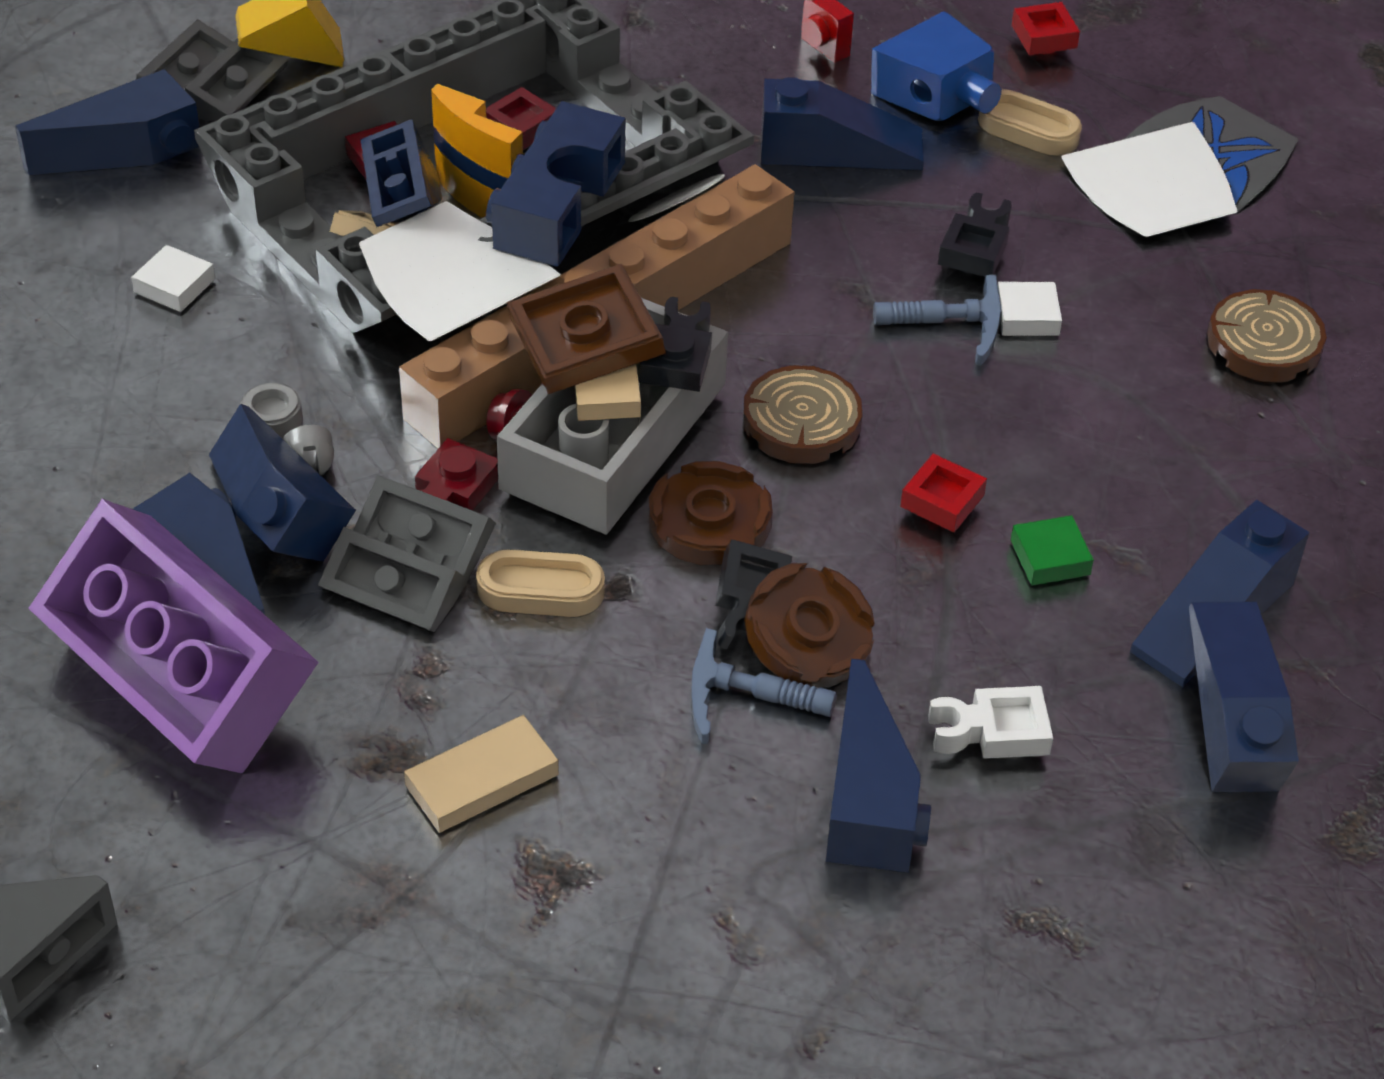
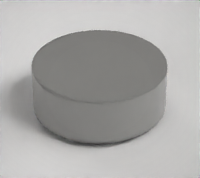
[240,383,303,438]

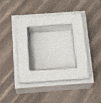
[131,244,215,312]
[997,282,1062,336]

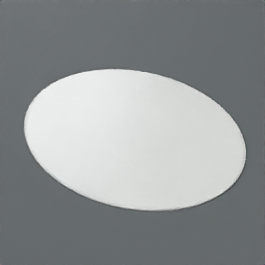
[629,174,725,222]

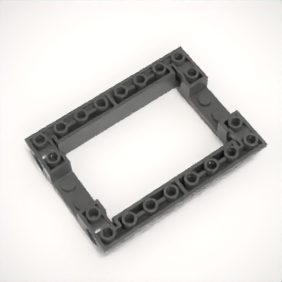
[194,0,754,333]

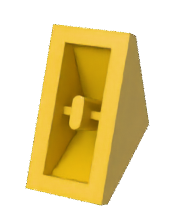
[235,0,344,67]

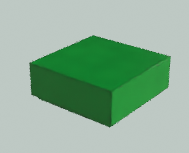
[1010,515,1094,585]

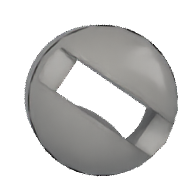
[283,425,334,476]

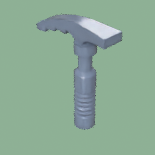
[873,275,1001,366]
[691,628,837,744]

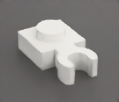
[928,686,1053,759]

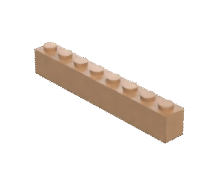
[399,164,795,449]

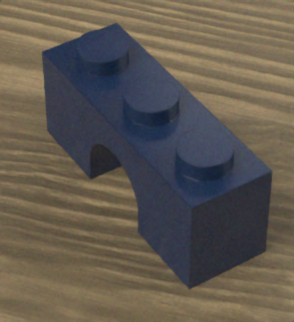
[486,101,626,267]

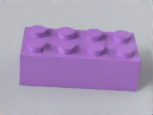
[28,499,319,774]

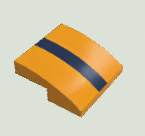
[431,84,523,218]

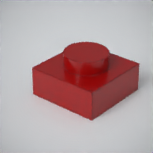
[801,0,854,63]
[1012,2,1080,55]
[900,453,987,532]

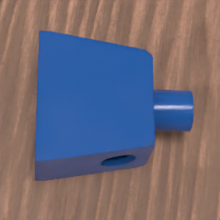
[871,11,1001,121]

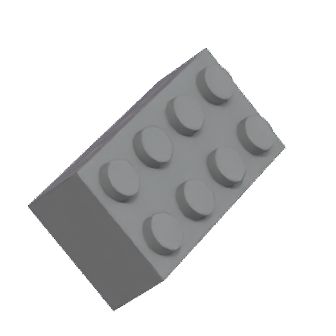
[497,298,728,535]

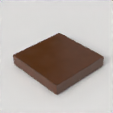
[507,264,666,395]

